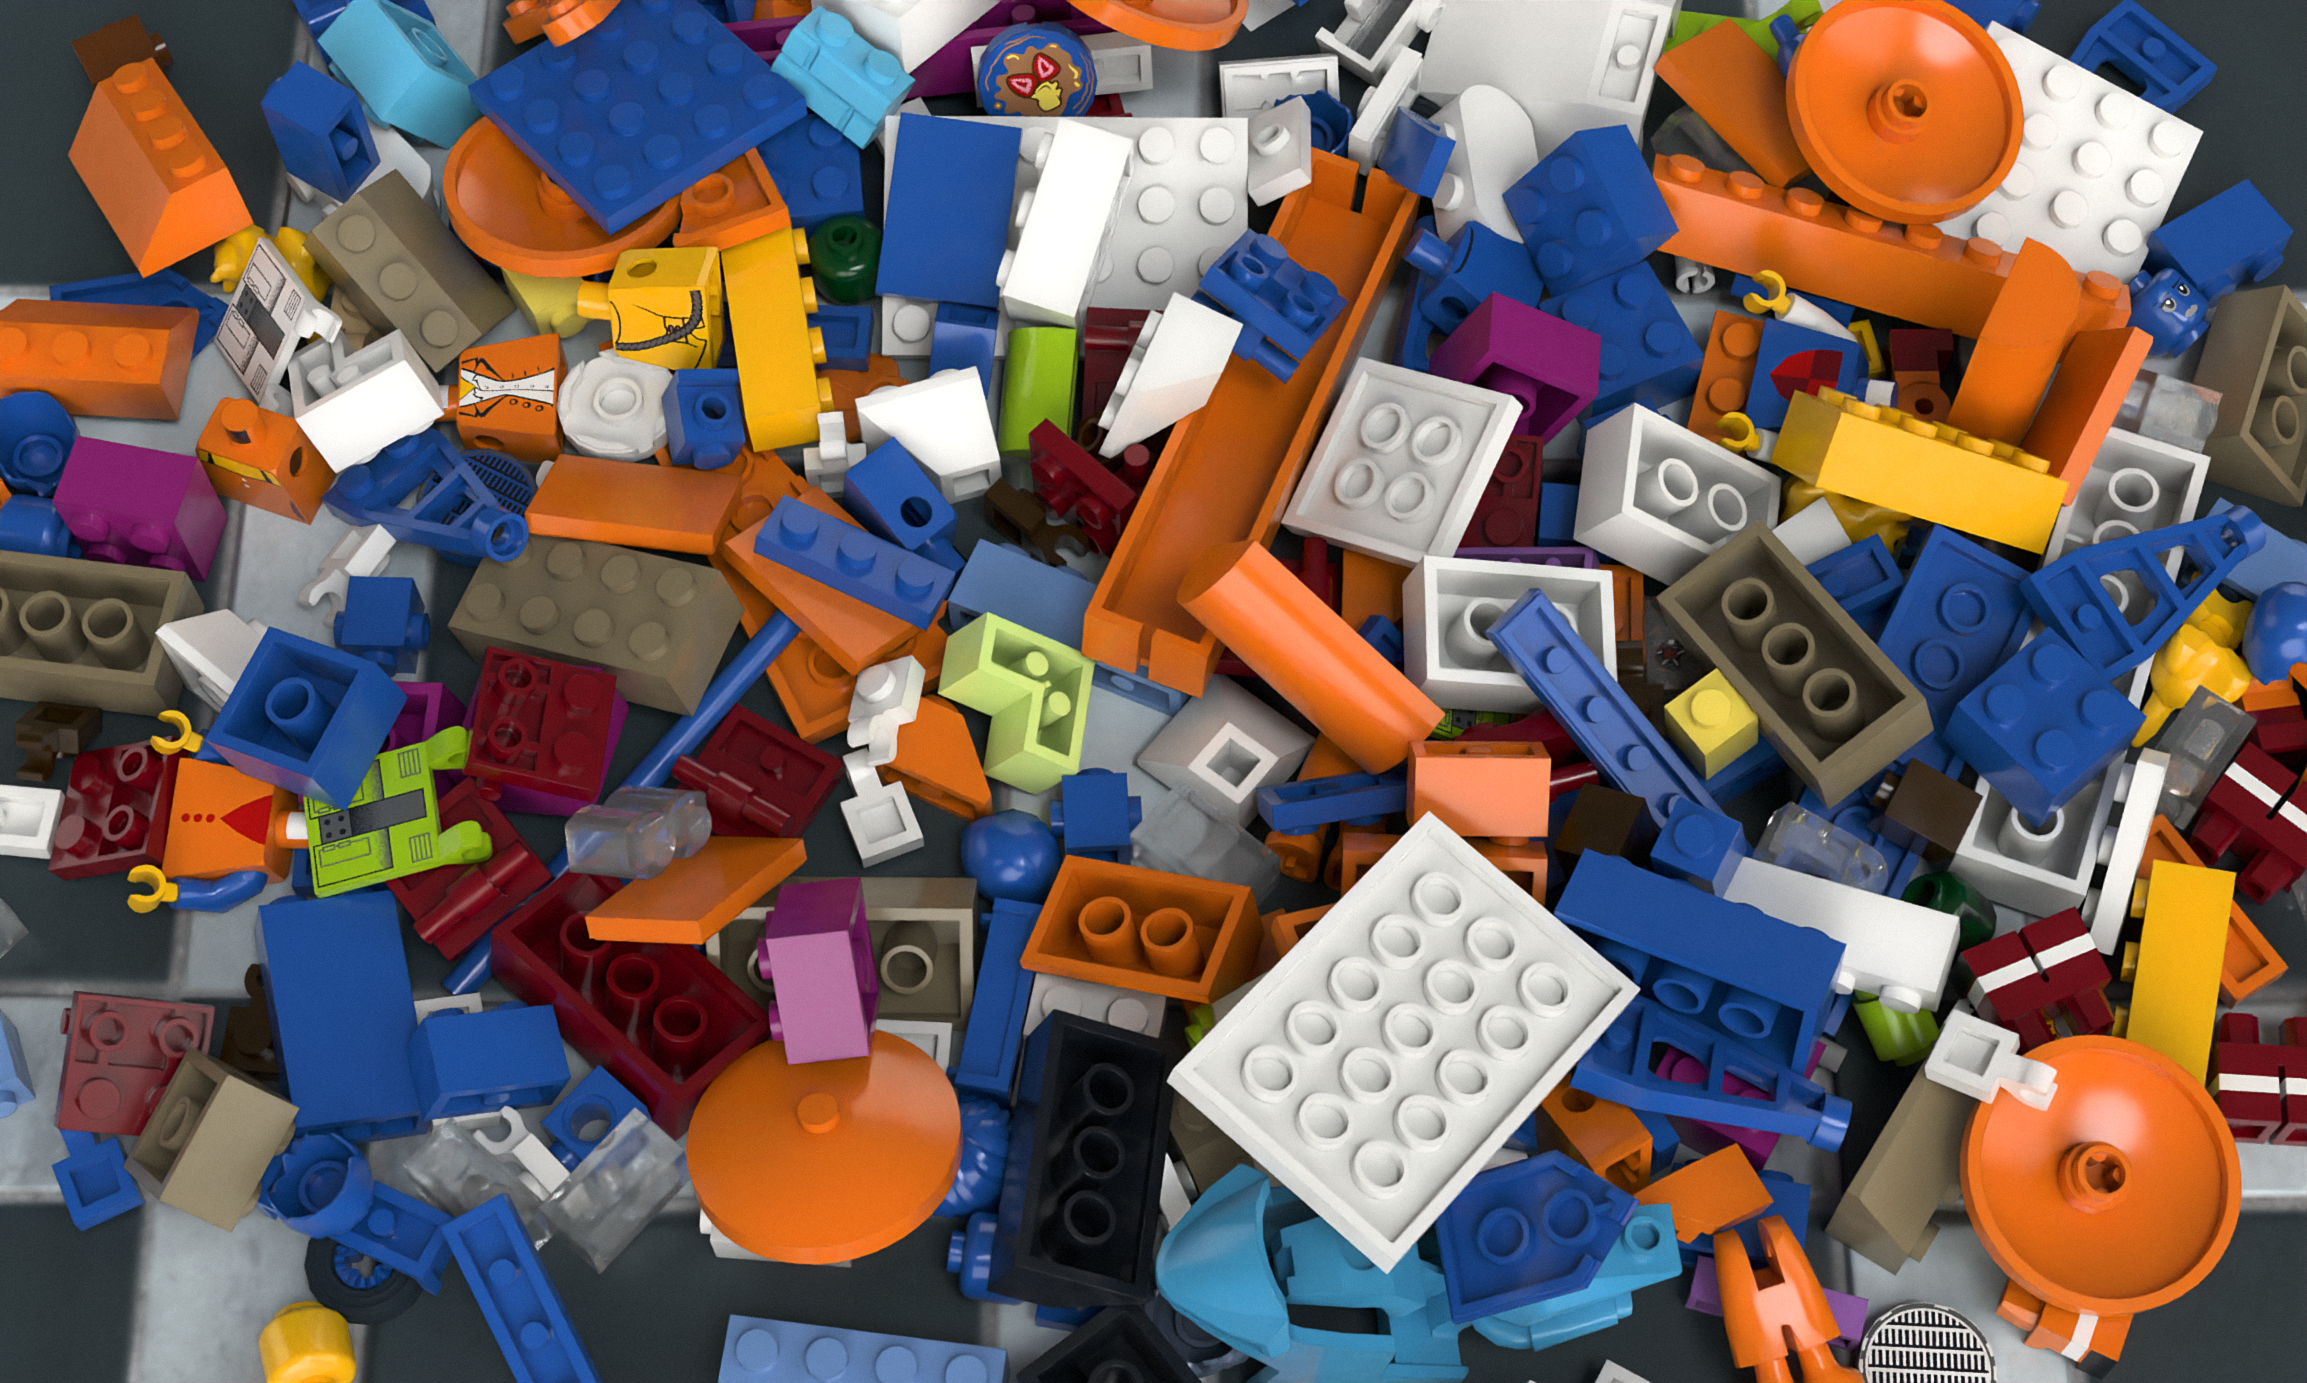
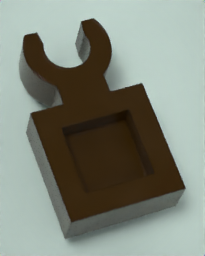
[219,964,279,1082]

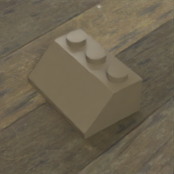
[302,169,517,378]
[2174,284,2307,507]
[1824,1030,1978,1276]

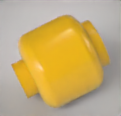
[259,1301,357,1383]

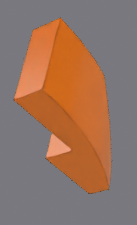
[1631,1143,1774,1244]

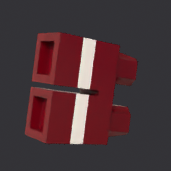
[2186,741,2307,905]
[1948,906,2115,1056]
[2206,1012,2307,1147]

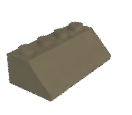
[706,876,978,1031]

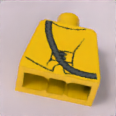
[577,247,726,370]

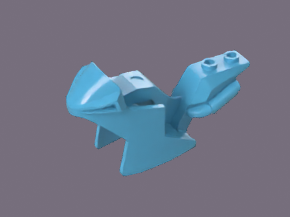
[1155,1163,1683,1383]

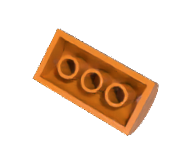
[1946,237,2081,448]
[1177,540,1446,775]

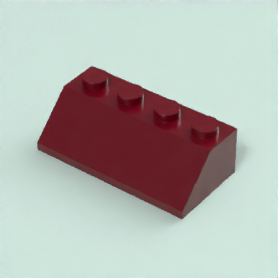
[490,854,771,1142]

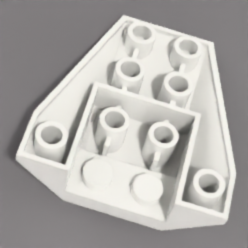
[1417,0,1683,163]

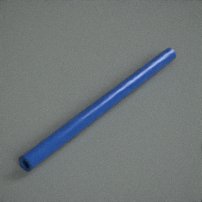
[440,608,802,996]

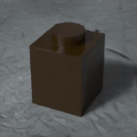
[1866,757,1984,865]
[1553,782,1657,882]

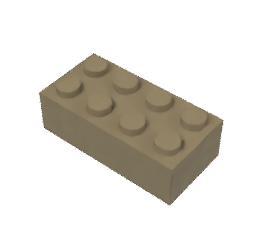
[1656,518,1934,810]
[448,527,745,717]
[0,550,205,717]

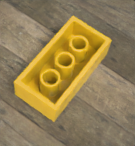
[1769,386,2070,555]

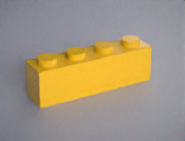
[720,205,835,452]
[2111,859,2236,1087]

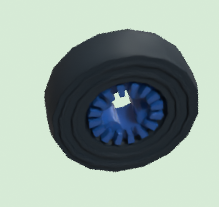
[304,1237,423,1325]

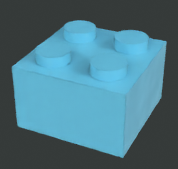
[317,0,482,150]

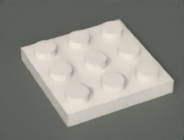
[1280,357,1523,569]

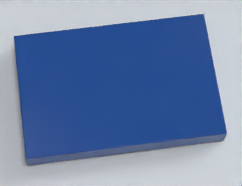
[875,112,1023,310]

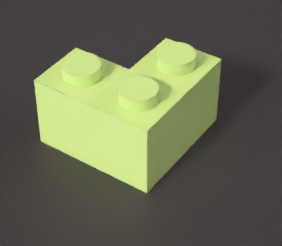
[937,612,1095,795]

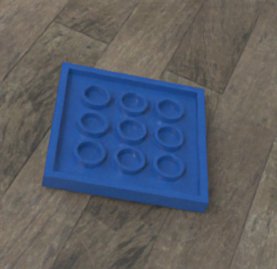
[468,0,808,235]

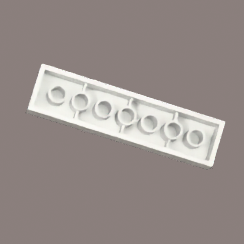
[1945,426,2211,918]

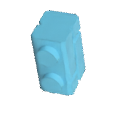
[769,5,916,150]

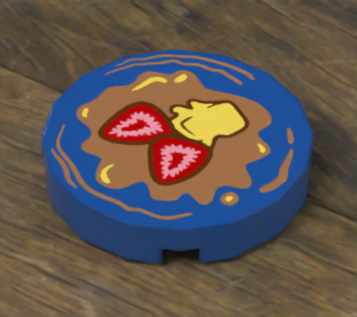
[977,21,1098,117]

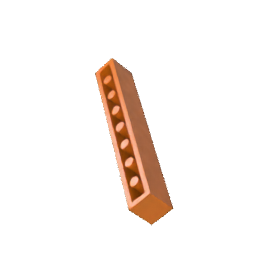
[1650,153,2132,364]

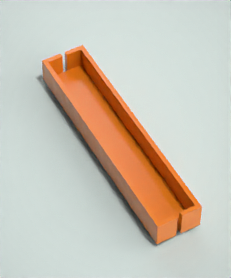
[1081,146,1421,699]

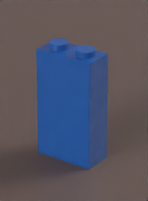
[255,887,430,1144]

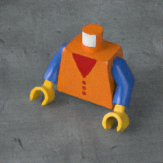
[127,710,309,914]

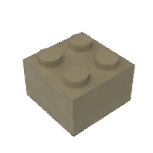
[123,1046,300,1232]

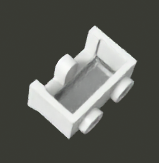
[1315,0,1446,88]

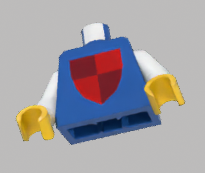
[1715,270,1899,465]

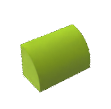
[997,327,1080,458]

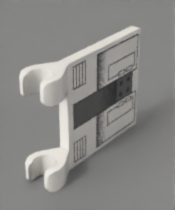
[214,237,342,419]

